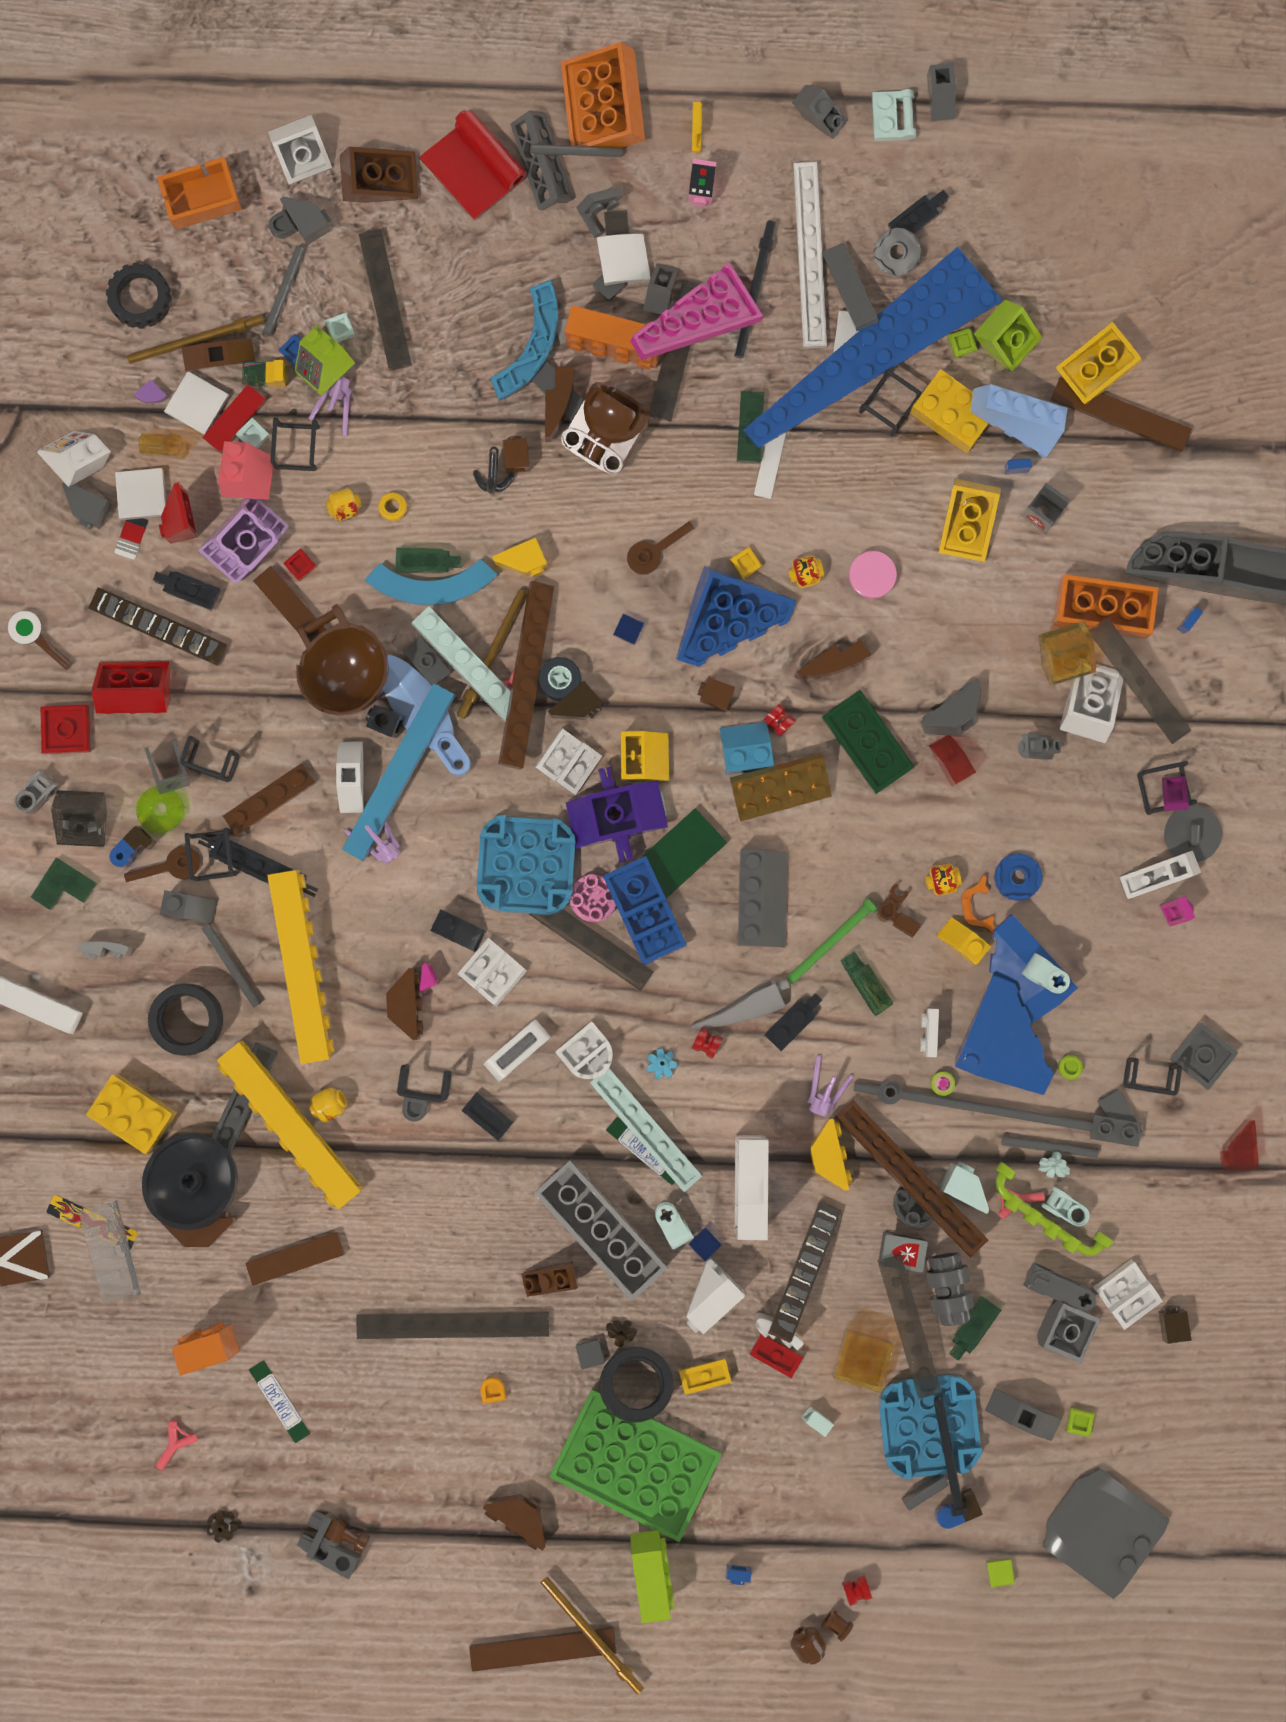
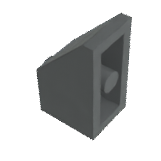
[280,197,331,245]
[643,264,679,315]
[62,482,112,530]
[160,890,216,924]

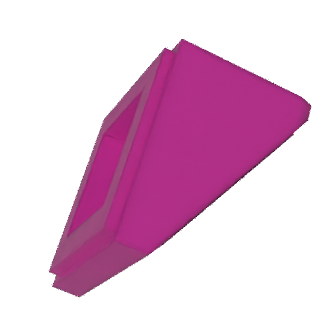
[420,963,439,992]

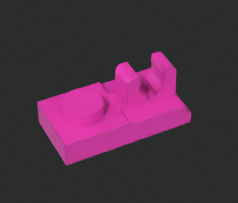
[1159,896,1195,927]

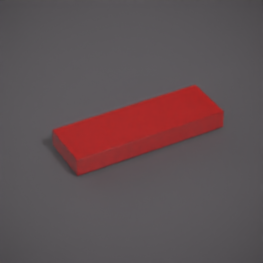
[202,384,267,454]

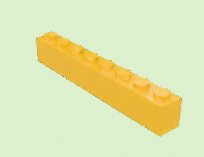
[267,869,335,1064]
[216,1040,363,1210]

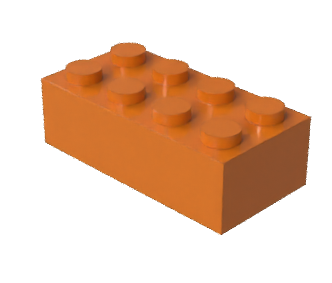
[564,305,660,370]
[1053,574,1159,639]

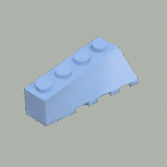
[970,384,1068,458]

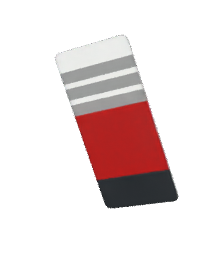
[114,518,148,559]

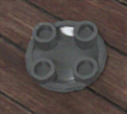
[893,1186,934,1228]

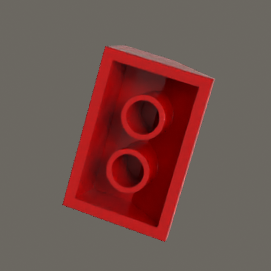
[91,661,170,714]

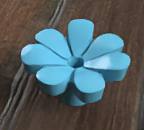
[646,1048,678,1080]

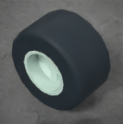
[539,657,581,701]

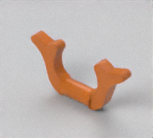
[961,875,995,934]

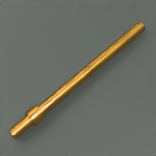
[127,314,264,364]
[456,589,527,720]
[540,1576,644,1694]

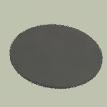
[1164,806,1222,862]

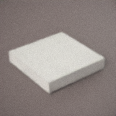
[164,372,229,435]
[115,468,166,520]

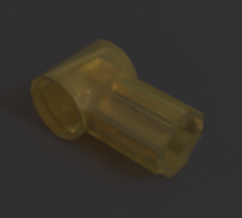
[138,433,189,459]

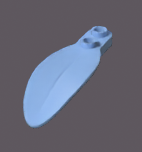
[384,655,471,776]

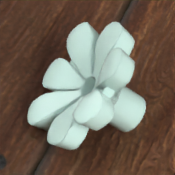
[1038,1152,1070,1178]

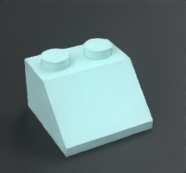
[938,1162,989,1214]

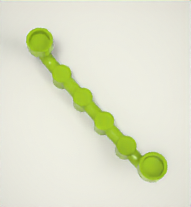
[995,1162,1114,1256]

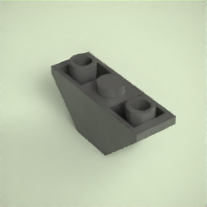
[920,679,982,736]
[985,1388,1061,1441]

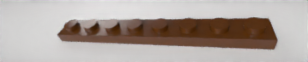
[498,581,554,770]
[835,1100,989,1258]

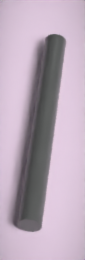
[530,144,623,157]
[263,245,305,336]
[201,924,261,1008]
[1001,1136,1098,1158]

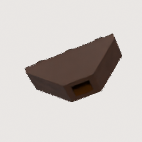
[181,338,256,371]
[386,968,423,1040]
[161,1212,237,1247]
[521,1261,579,1297]
[483,1494,546,1551]

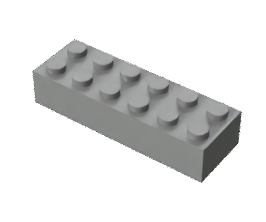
[534,1159,668,1301]

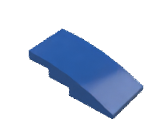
[603,856,687,966]

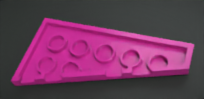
[630,262,763,360]

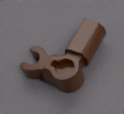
[877,884,921,938]

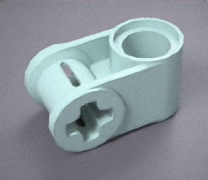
[1022,953,1070,994]
[1041,1186,1089,1226]
[655,1202,694,1250]

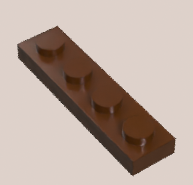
[223,763,316,836]

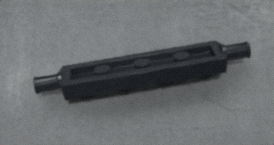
[198,834,318,897]

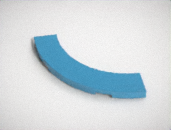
[490,280,558,401]
[365,559,498,606]

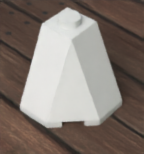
[686,1257,745,1334]

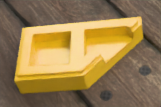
[692,102,702,153]

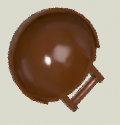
[296,604,389,716]

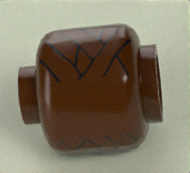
[790,1626,826,1665]

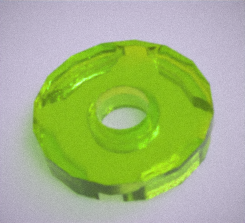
[136,786,185,834]

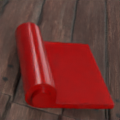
[419,110,527,220]

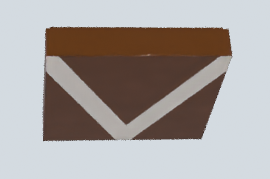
[0,1230,50,1287]

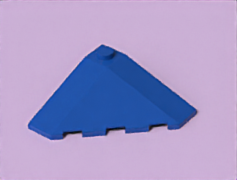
[676,565,796,667]
[989,914,1078,1025]
[955,974,1054,1095]

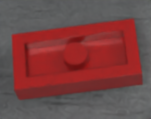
[749,1333,803,1379]

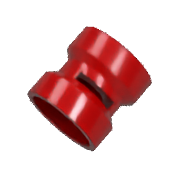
[763,704,796,737]
[691,1027,723,1059]
[842,1575,873,1606]

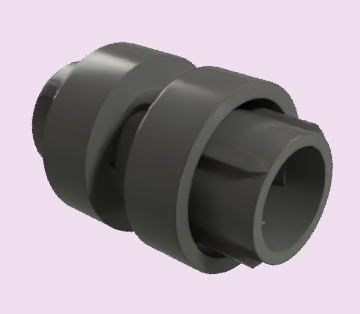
[925,1253,975,1326]

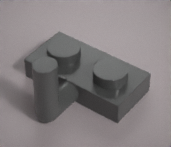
[576,187,625,238]

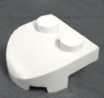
[555,1021,613,1079]

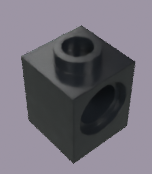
[365,705,406,738]

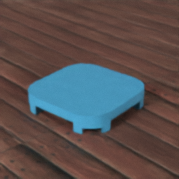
[477,815,575,915]
[879,1374,982,1479]

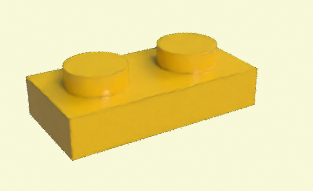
[679,1358,732,1395]

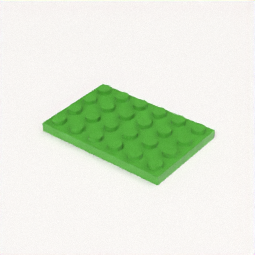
[549,1388,722,1542]

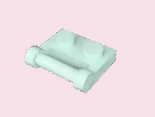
[872,89,916,141]

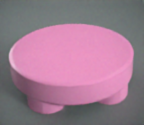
[848,551,897,600]
[570,874,616,922]

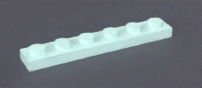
[411,607,511,721]
[590,1068,702,1192]

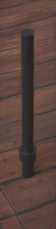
[734,220,776,359]

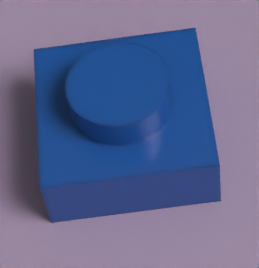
[726,1564,752,1585]

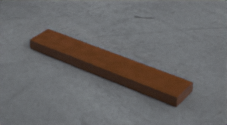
[1050,377,1192,452]
[469,1627,617,1672]

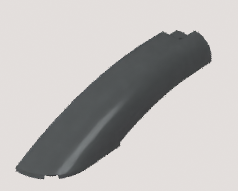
[1126,532,1286,605]

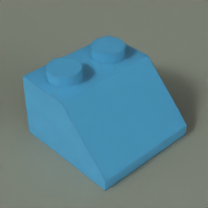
[719,722,774,775]

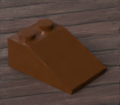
[340,146,418,203]

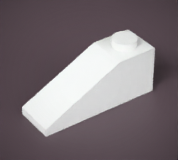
[1120,850,1201,899]

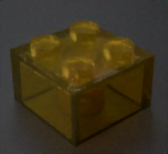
[1038,621,1096,686]
[832,1328,894,1393]

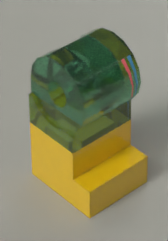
[242,360,287,387]

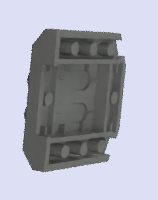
[1043,1468,1170,1599]

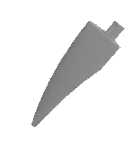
[690,979,790,1029]

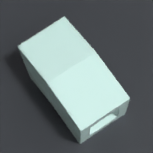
[801,1406,834,1437]

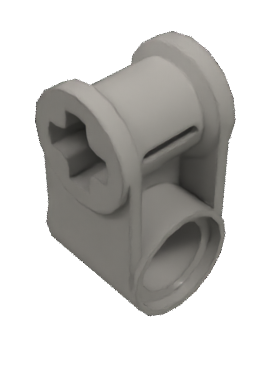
[14,769,60,815]

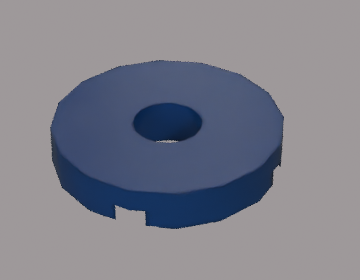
[994,853,1042,901]

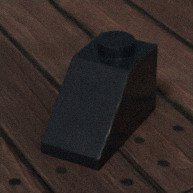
[430,909,485,952]

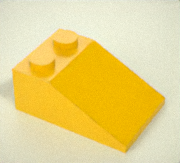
[1056,322,1143,405]
[938,478,1001,562]

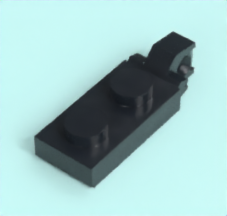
[888,189,949,234]
[153,571,221,611]
[764,993,822,1051]

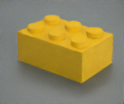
[910,369,989,454]
[86,1074,178,1154]

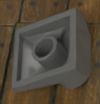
[1037,1301,1100,1363]

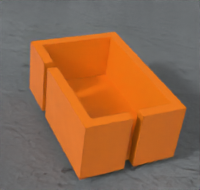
[157,157,242,230]
[171,1321,240,1376]

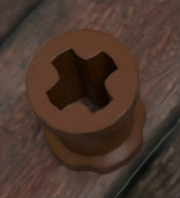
[821,1608,853,1642]

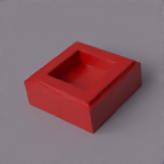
[283,548,317,582]

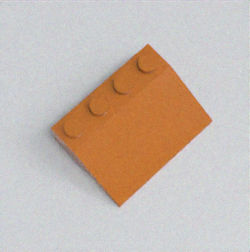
[561,42,645,148]

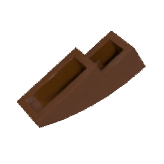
[545,366,575,442]
[795,639,871,679]

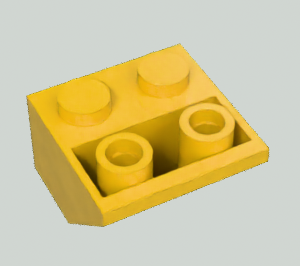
[621,731,669,782]

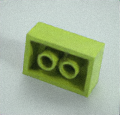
[630,1530,675,1624]

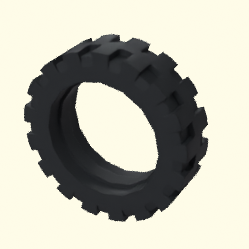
[106,263,172,329]

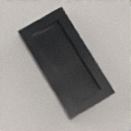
[461,1092,514,1141]

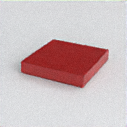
[40,704,91,754]

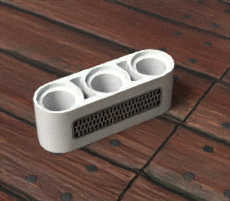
[483,1019,551,1082]

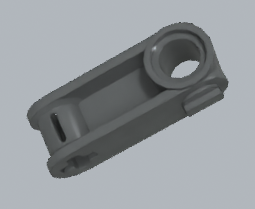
[1023,1263,1096,1311]

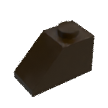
[548,681,603,720]

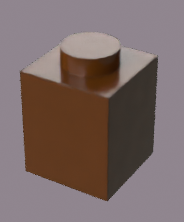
[503,436,530,474]
[697,677,735,712]

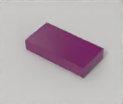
[1162,776,1189,811]

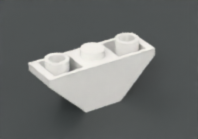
[336,742,364,813]

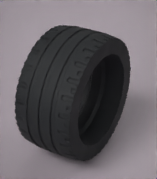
[148,984,223,1056]
[599,1347,673,1423]

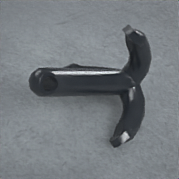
[473,446,514,494]

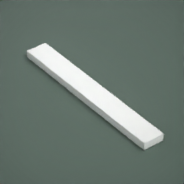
[793,162,827,349]

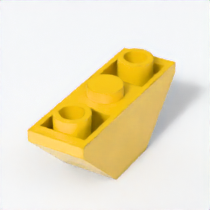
[809,1118,852,1191]

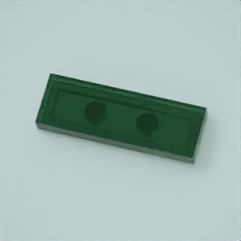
[737,391,764,464]

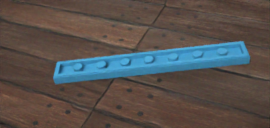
[342,683,456,862]

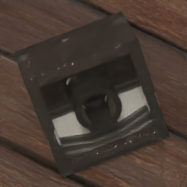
[51,790,107,847]

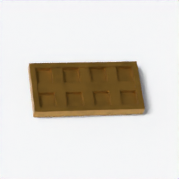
[730,753,832,822]

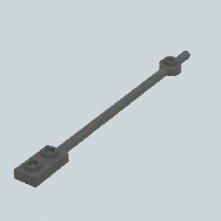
[853,1080,1142,1147]

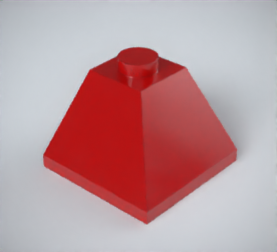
[159,482,198,544]

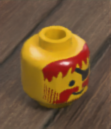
[325,488,362,522]
[788,555,824,589]
[925,863,962,896]

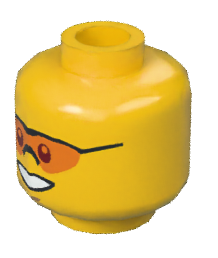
[309,1087,347,1122]

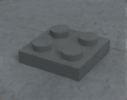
[1170,1022,1238,1090]

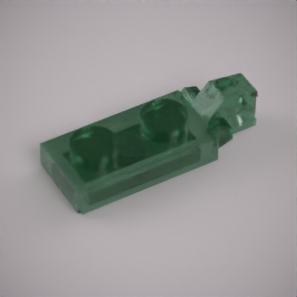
[395,548,462,574]
[840,951,893,1016]
[949,1295,1002,1361]

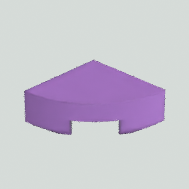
[134,379,168,403]

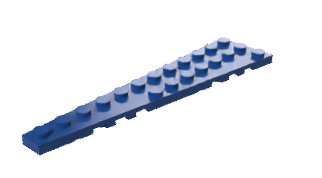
[743,247,1003,449]

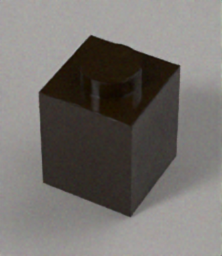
[1158,1306,1192,1344]

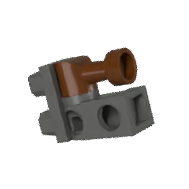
[297,1511,370,1580]

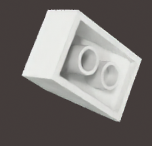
[1060,659,1125,743]

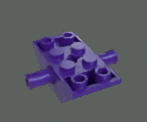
[566,766,669,863]

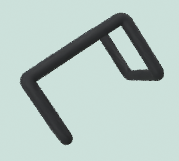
[859,369,922,436]
[270,417,320,471]
[180,736,240,782]
[1137,761,1197,815]
[184,827,237,881]
[1123,1057,1182,1096]
[397,1064,452,1102]

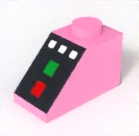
[688,159,717,207]

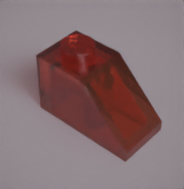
[929,735,976,787]
[1220,1119,1259,1171]

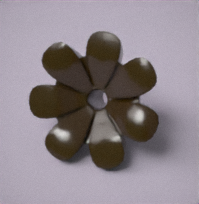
[606,1320,638,1347]
[206,1510,238,1543]

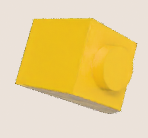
[492,537,548,577]
[936,917,991,966]

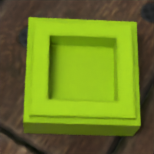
[947,328,978,359]
[1065,1407,1095,1437]
[986,1558,1015,1587]

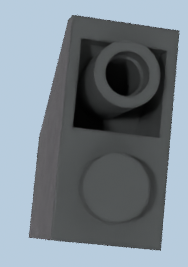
[927,63,956,121]
[792,85,847,138]

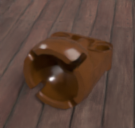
[562,382,651,474]

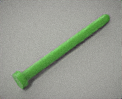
[787,898,878,984]

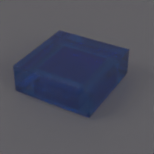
[613,614,644,646]
[688,1227,722,1262]

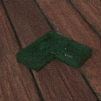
[30,857,97,910]

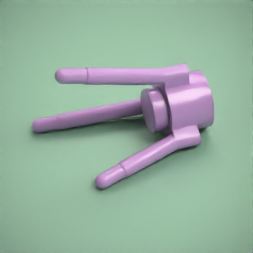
[309,376,352,437]
[345,822,400,865]
[808,1055,853,1117]

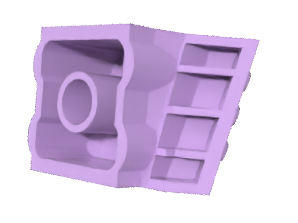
[198,498,289,584]

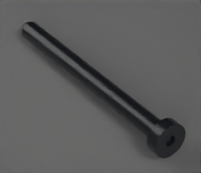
[933,1396,968,1516]

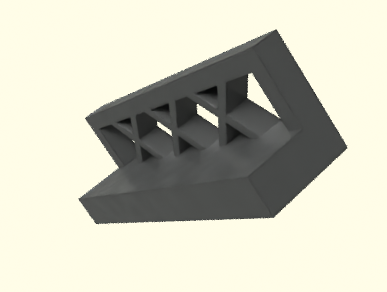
[510,110,573,211]

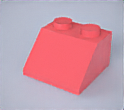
[218,441,274,500]

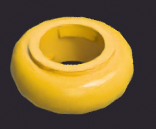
[378,492,407,521]

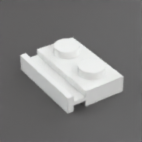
[920,1009,939,1057]

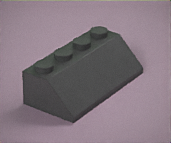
[737,849,787,948]

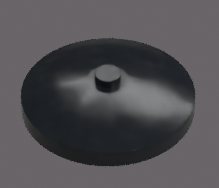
[142,1133,238,1231]

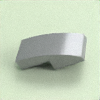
[77,941,133,960]

